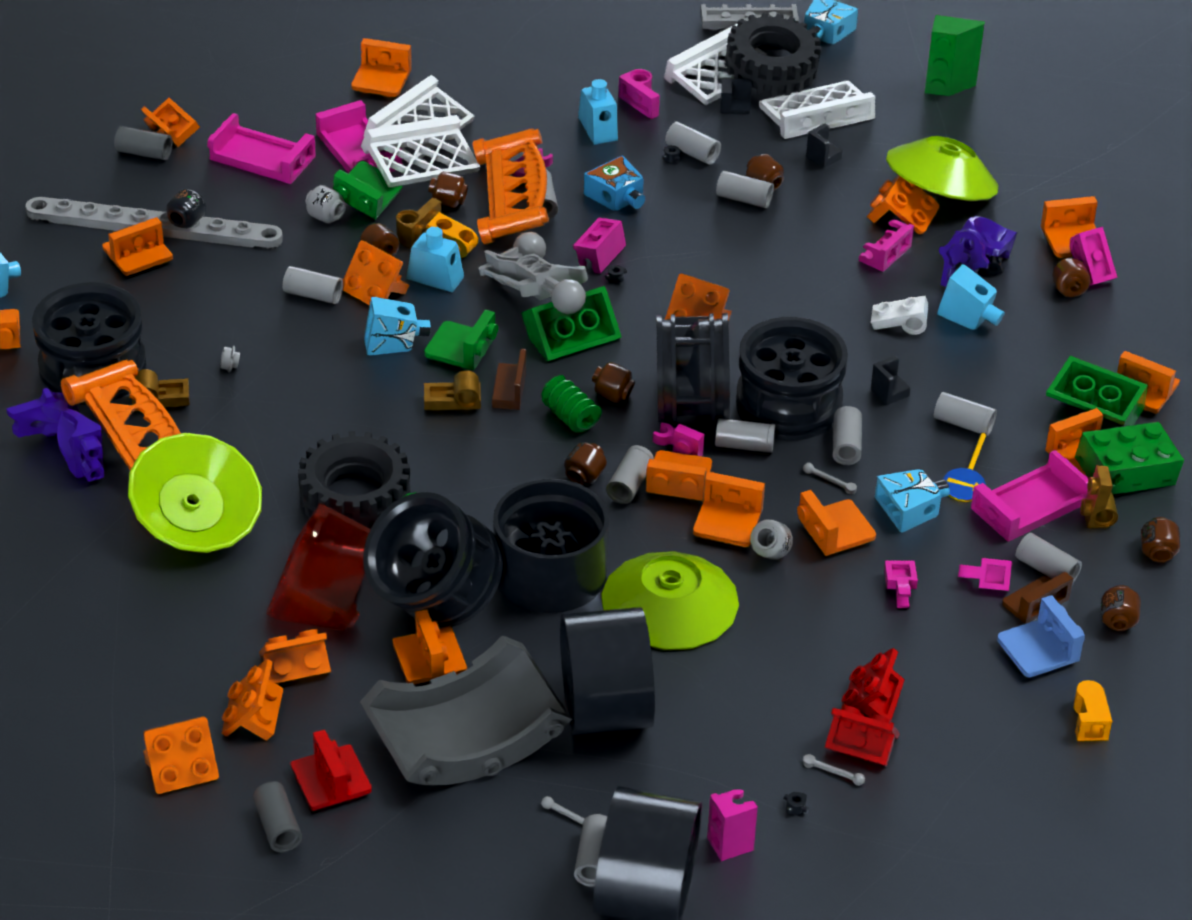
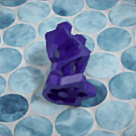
[938,216,1017,287]
[6,388,104,482]

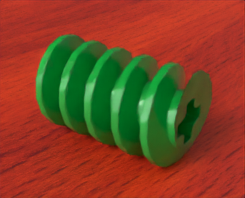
[541,375,602,433]

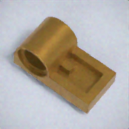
[396,198,441,248]
[132,369,190,407]
[424,371,481,410]
[1080,465,1118,528]

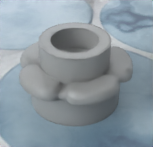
[220,345,240,373]

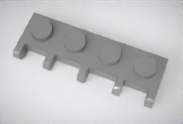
[700,4,799,30]

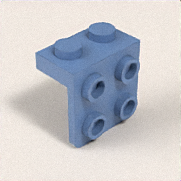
[997,595,1085,677]

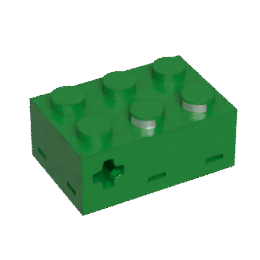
[1075,422,1184,494]

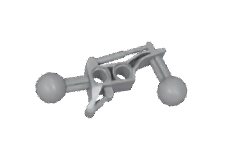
[479,232,588,314]

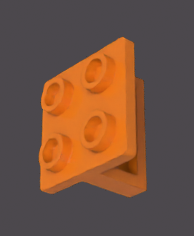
[102,217,173,276]
[343,240,409,305]
[665,273,732,321]
[1117,351,1180,414]
[393,609,467,685]
[259,629,331,684]
[221,659,284,741]
[143,716,219,794]

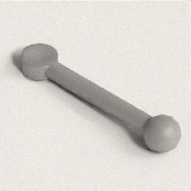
[803,463,857,494]
[803,754,865,785]
[541,796,584,825]

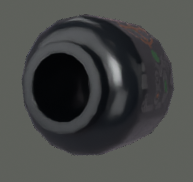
[166,189,206,229]

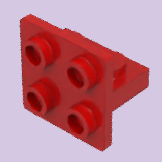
[841,648,905,722]
[825,705,900,767]
[291,729,372,811]

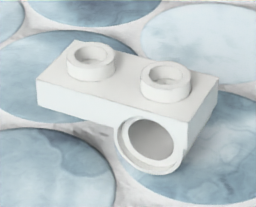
[871,296,928,335]

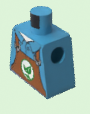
[584,156,645,211]

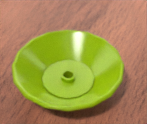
[886,136,998,201]
[128,433,262,553]
[601,551,739,651]

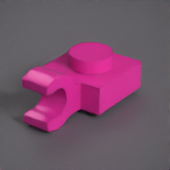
[652,423,704,456]
[958,558,1012,591]
[884,560,918,608]

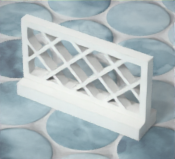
[664,23,768,105]
[363,75,474,165]
[759,81,875,139]
[361,115,480,187]

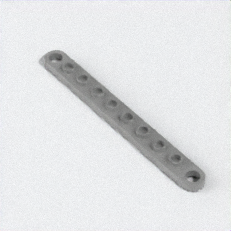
[26,197,283,249]

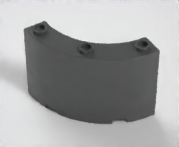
[360,635,572,785]

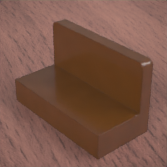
[492,349,526,410]
[1002,572,1073,624]

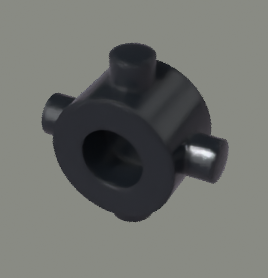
[662,145,682,163]
[985,256,1004,275]
[605,265,627,283]
[783,792,809,815]

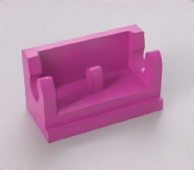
[573,217,626,274]
[859,220,914,272]
[707,789,758,861]

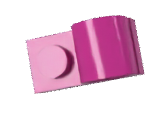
[618,69,660,119]
[1069,227,1117,286]

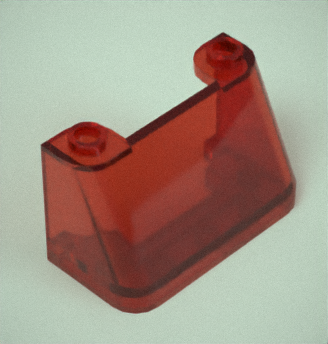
[266,503,371,631]

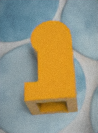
[426,212,479,258]
[1073,680,1112,741]

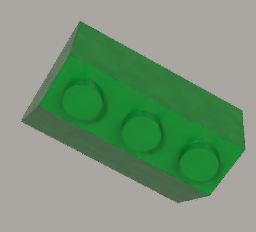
[925,15,985,96]
[521,286,622,361]
[1046,356,1148,426]

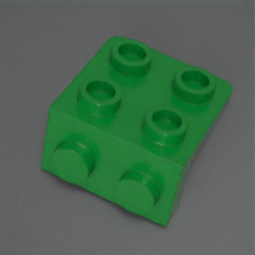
[333,161,403,220]
[425,309,498,370]

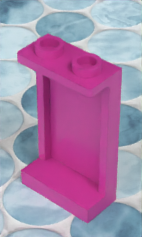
[315,100,402,174]
[207,113,316,184]
[971,450,1089,542]

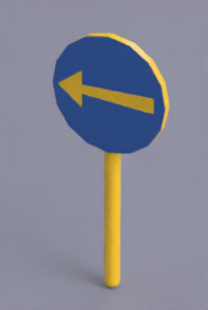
[943,433,986,502]

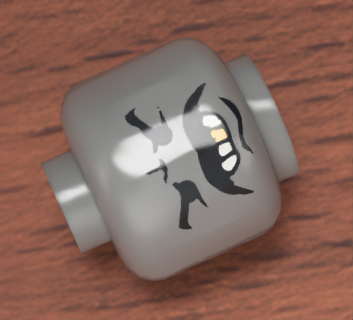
[305,185,346,223]
[750,520,793,559]

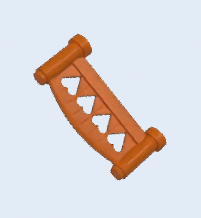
[473,128,549,245]
[61,360,181,470]

